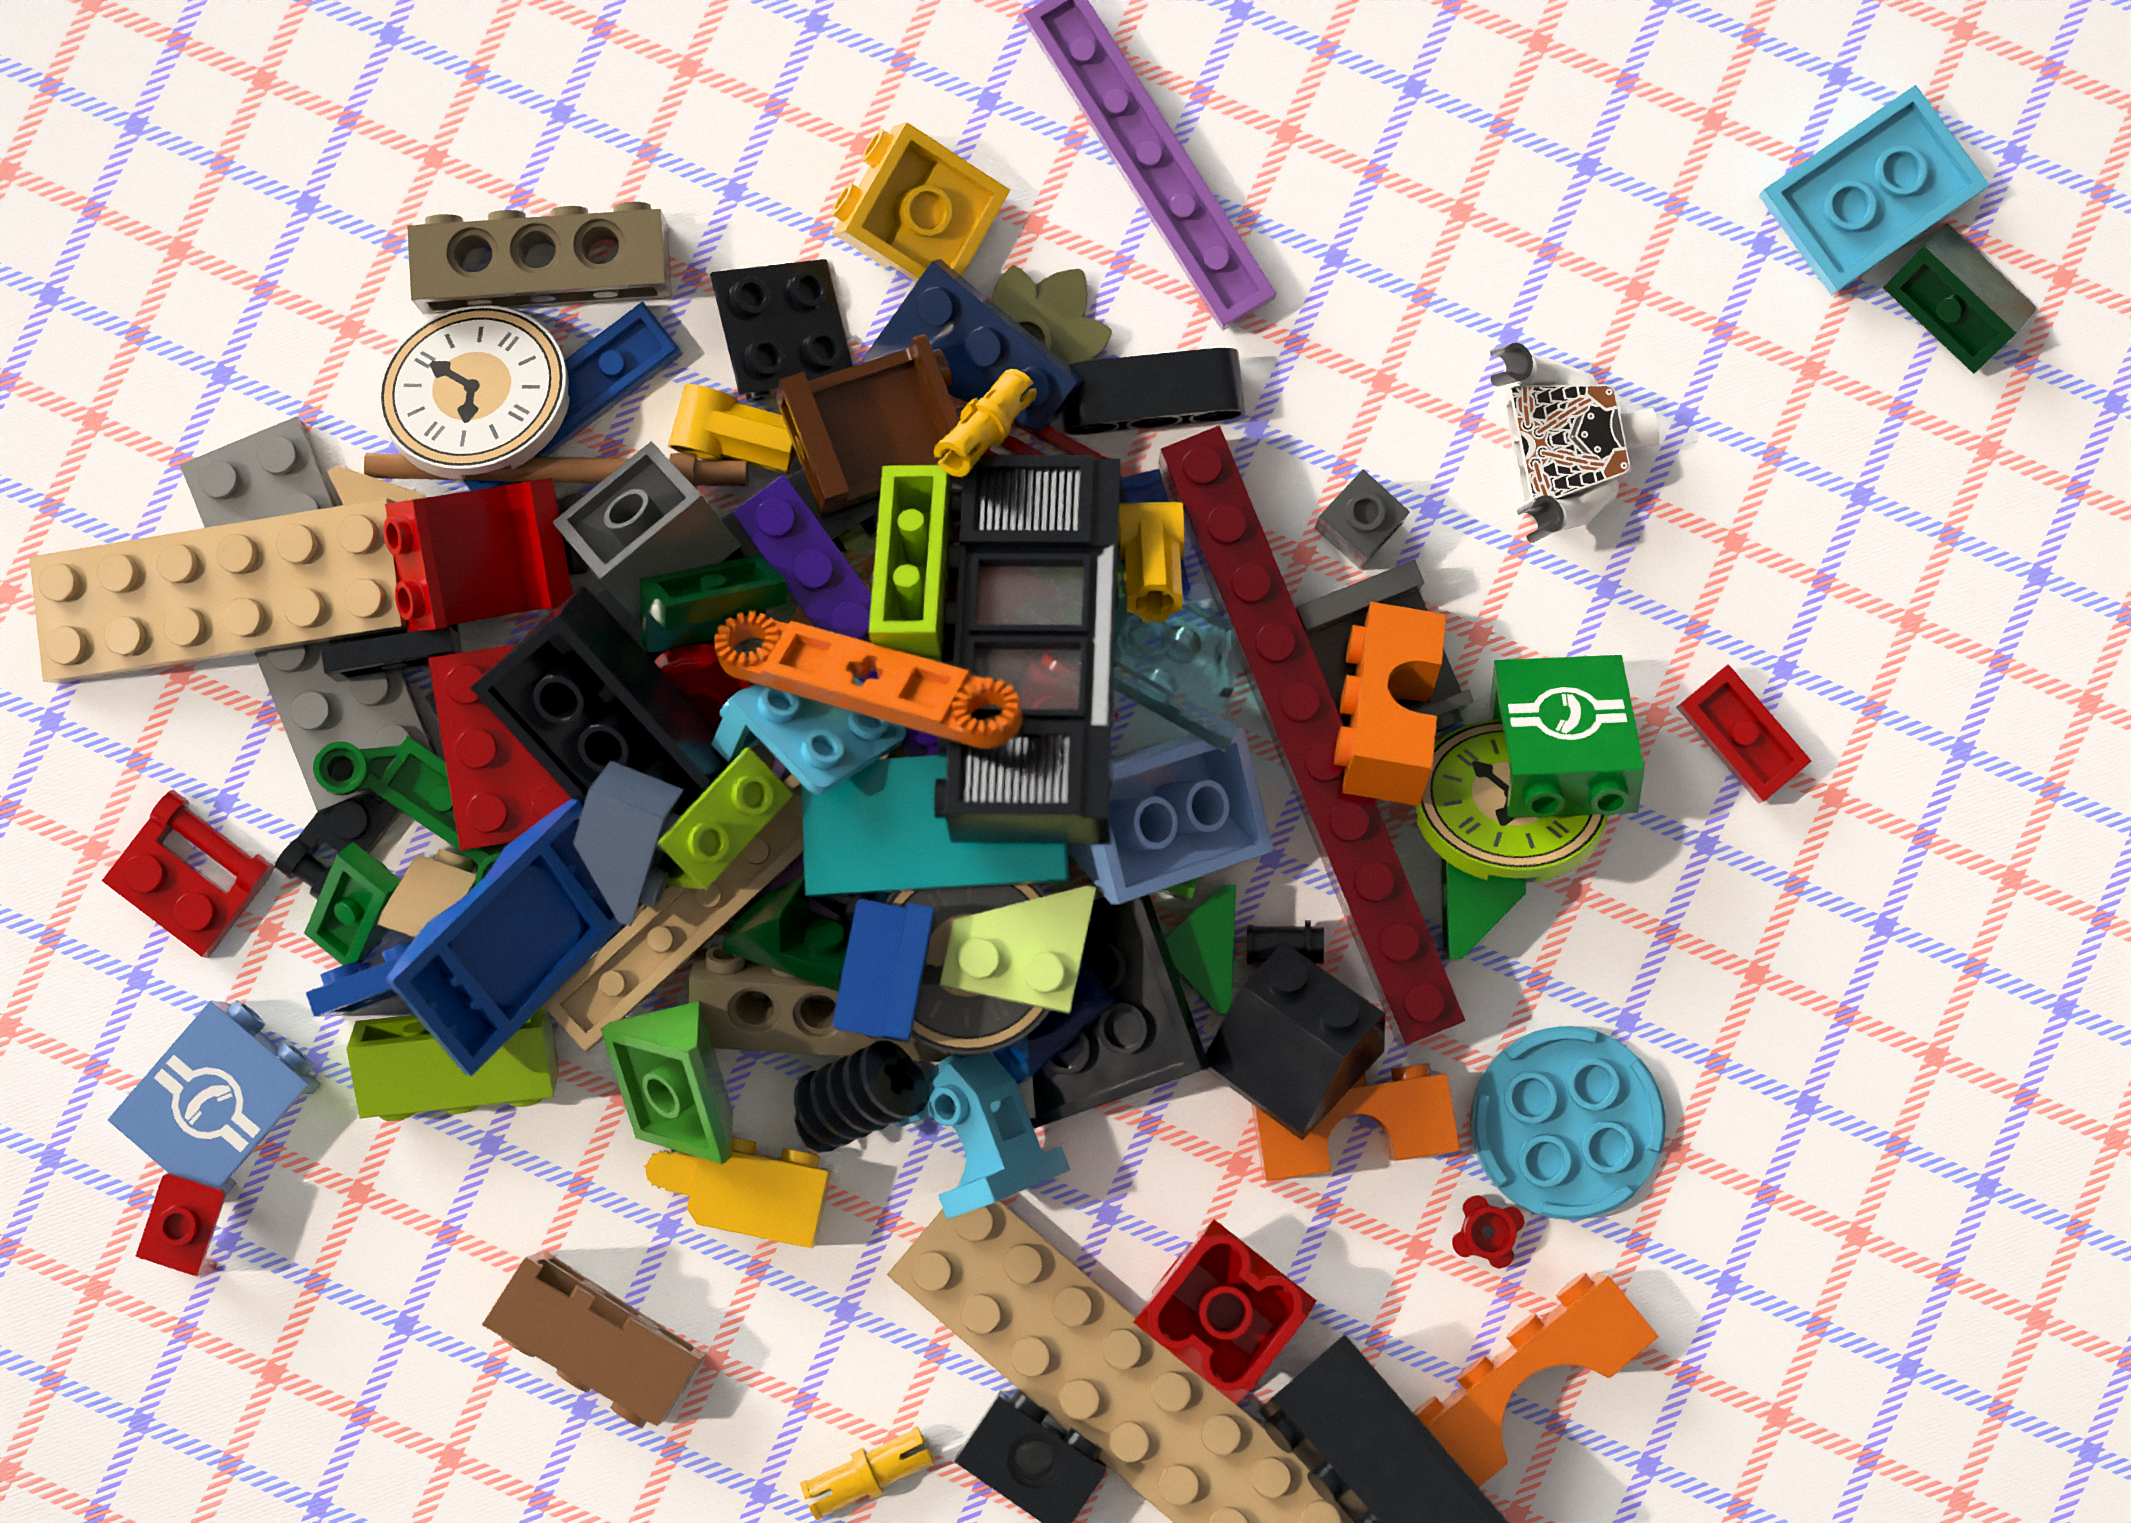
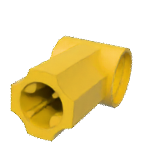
[668,384,796,475]
[1119,502,1184,622]

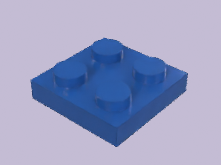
[305,940,413,1017]

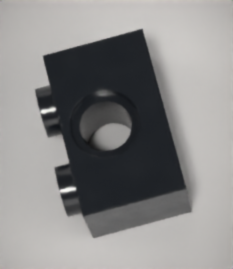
[954,1389,1107,1523]

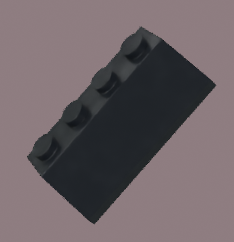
[470,585,737,869]
[1258,1334,1509,1523]

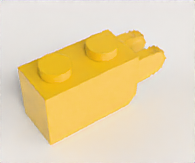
[643,1136,832,1249]

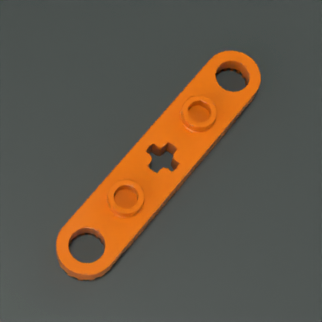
[714,611,1022,748]

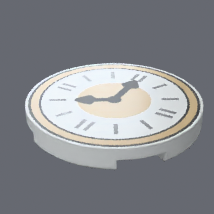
[378,305,570,480]

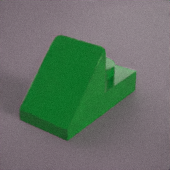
[303,842,401,965]

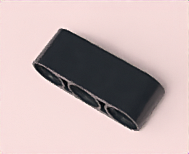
[1061,347,1245,435]

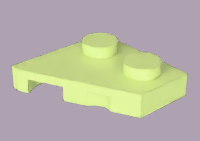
[940,886,1096,1014]

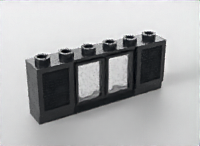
[934,455,1123,844]

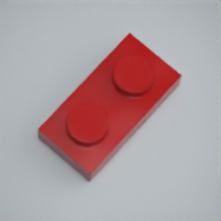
[1676,664,1812,804]

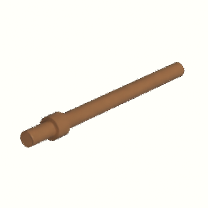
[364,453,748,489]

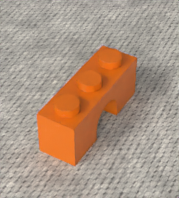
[1334,601,1446,806]
[1251,1063,1460,1181]

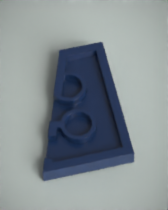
[862,259,1085,431]

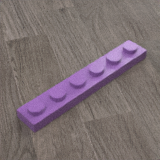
[1023,0,1277,332]

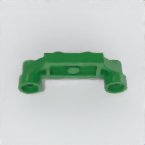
[313,736,510,885]

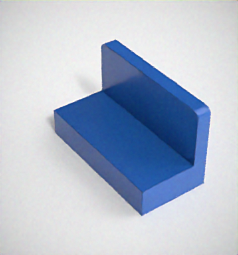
[833,899,935,1043]

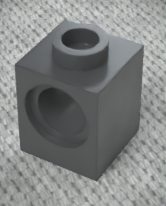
[1314,469,1410,570]

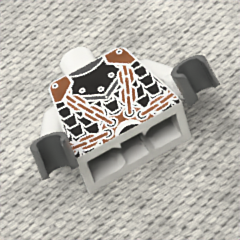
[1490,342,1660,543]

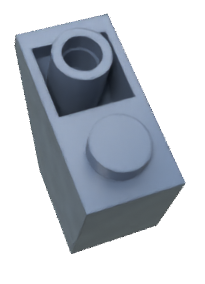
[573,761,684,927]

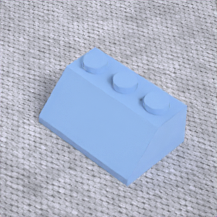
[1068,727,1274,904]

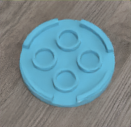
[1470,1026,1666,1220]

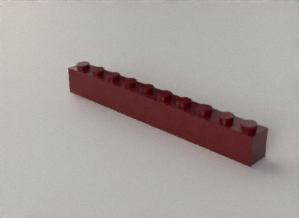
[1158,425,1466,1047]

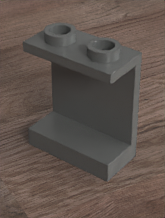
[1296,559,1474,733]

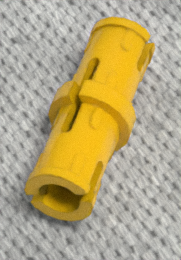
[934,369,1037,477]
[800,1426,935,1521]

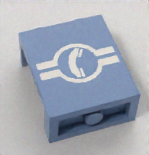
[107,999,322,1195]

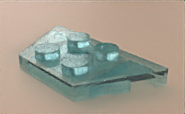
[1011,560,1237,752]

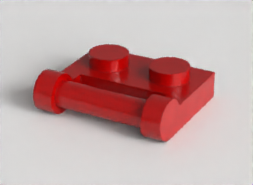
[101,789,275,958]

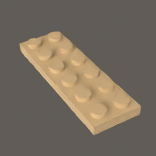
[29,498,407,684]

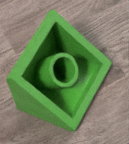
[600,1001,733,1164]

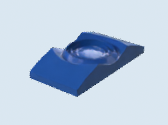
[385,799,623,1076]

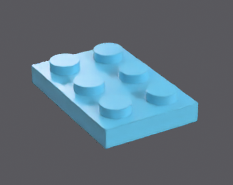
[1759,84,1990,296]

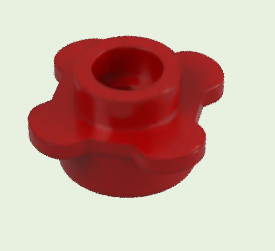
[1452,1195,1525,1269]

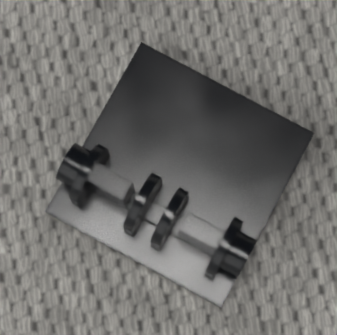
[710,259,853,402]

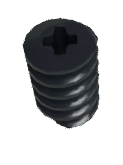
[794,1040,930,1152]

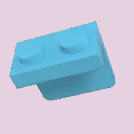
[711,677,906,794]

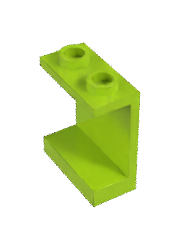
[657,748,794,890]

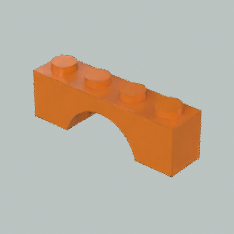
[1413,1272,1659,1487]

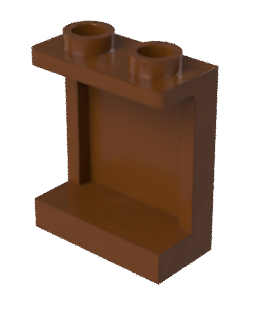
[776,334,964,516]

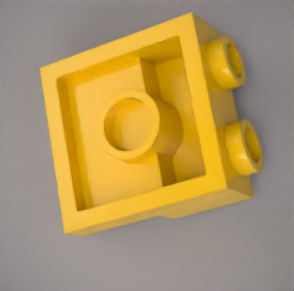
[831,122,1011,282]

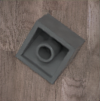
[552,441,742,628]

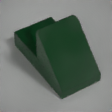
[722,876,852,992]

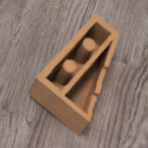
[481,1251,707,1428]

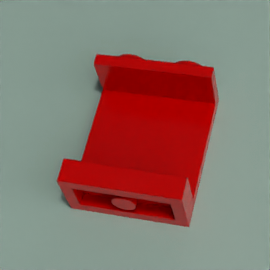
[383,478,573,632]

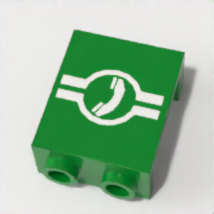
[1490,655,1645,818]

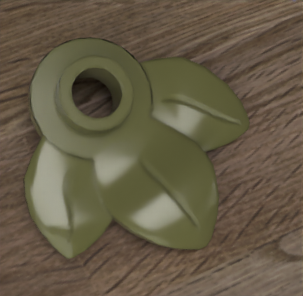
[992,265,1112,364]

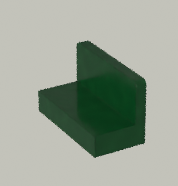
[1882,223,2036,374]
[640,555,787,653]

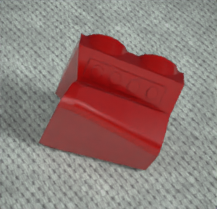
[1133,1219,1317,1405]

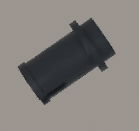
[1247,920,1324,966]

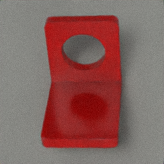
[135,1173,226,1277]

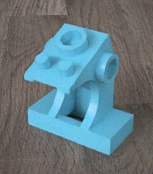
[899,1053,1071,1219]

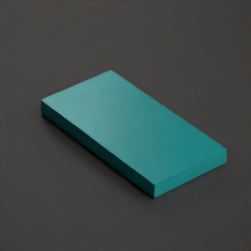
[801,755,1070,897]

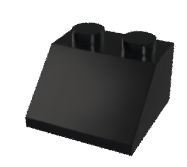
[1205,942,1386,1140]

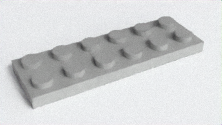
[179,416,437,813]

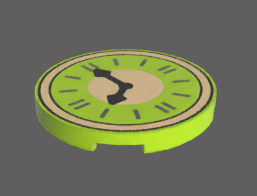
[1415,719,1608,883]

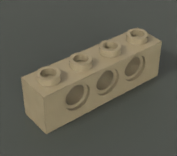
[407,201,672,314]
[689,945,948,1062]

